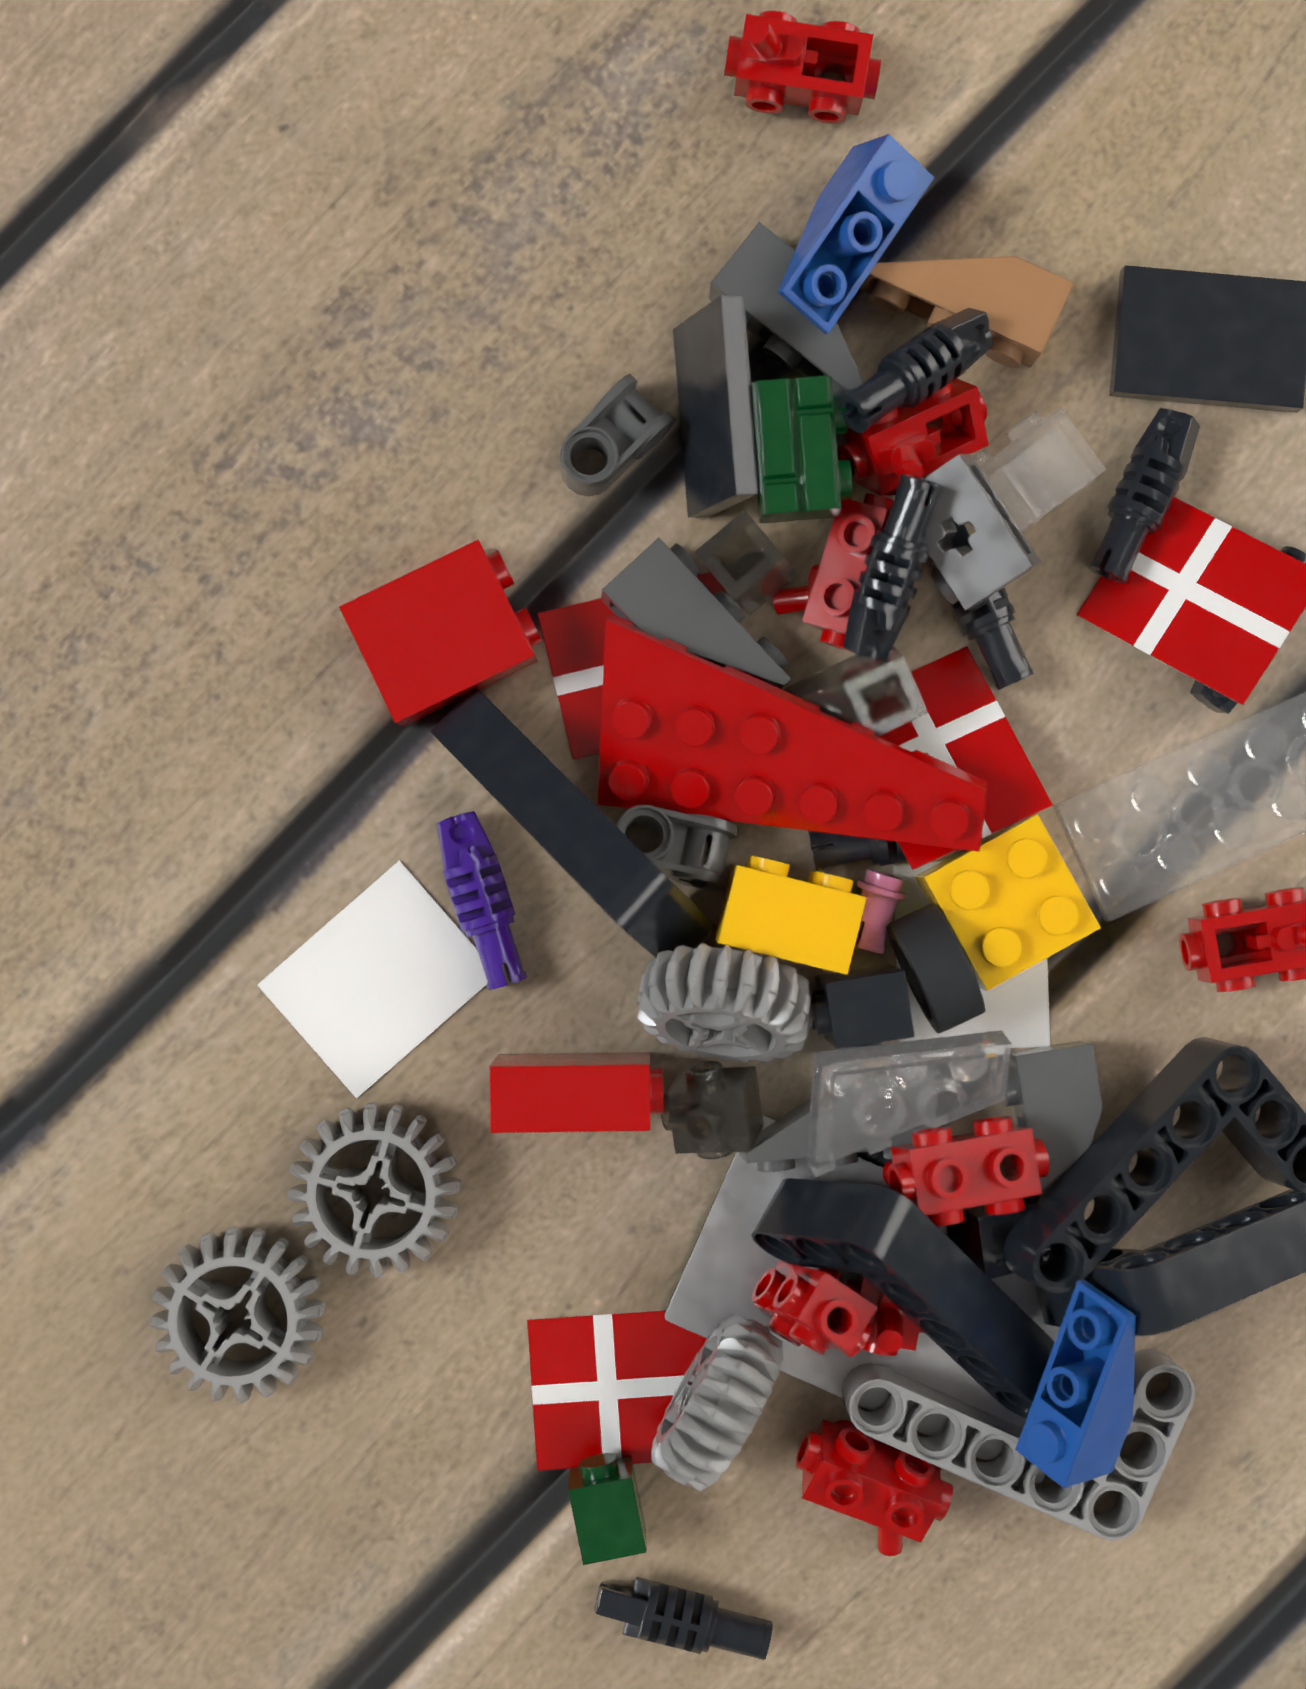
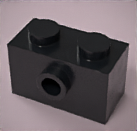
[811,965,915,1055]

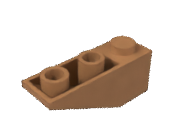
[860,256,1074,368]

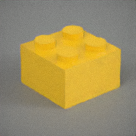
[915,814,1101,991]
[714,855,867,975]

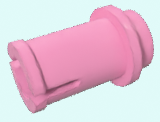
[855,869,906,954]

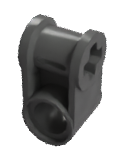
[560,374,676,497]
[616,805,739,891]

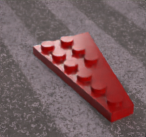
[597,614,988,852]

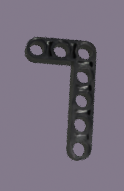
[430,687,717,958]
[1003,1037,1306,1294]
[751,1178,1055,1419]
[1035,1189,1306,1336]

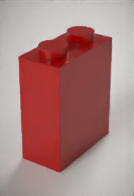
[339,539,543,727]
[489,1052,663,1133]

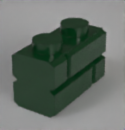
[751,376,852,523]

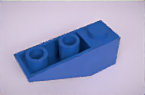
[778,134,935,334]
[1015,1279,1135,1488]

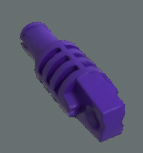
[436,811,527,990]

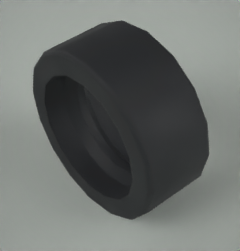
[886,903,985,1034]

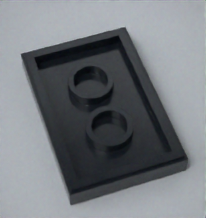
[1109,265,1306,413]
[673,295,759,518]

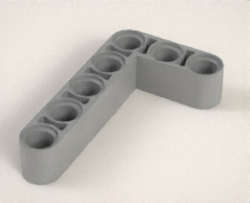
[841,1349,1195,1541]

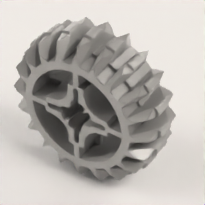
[637,943,814,1064]
[287,1102,462,1278]
[150,1226,326,1404]
[651,1314,783,1491]

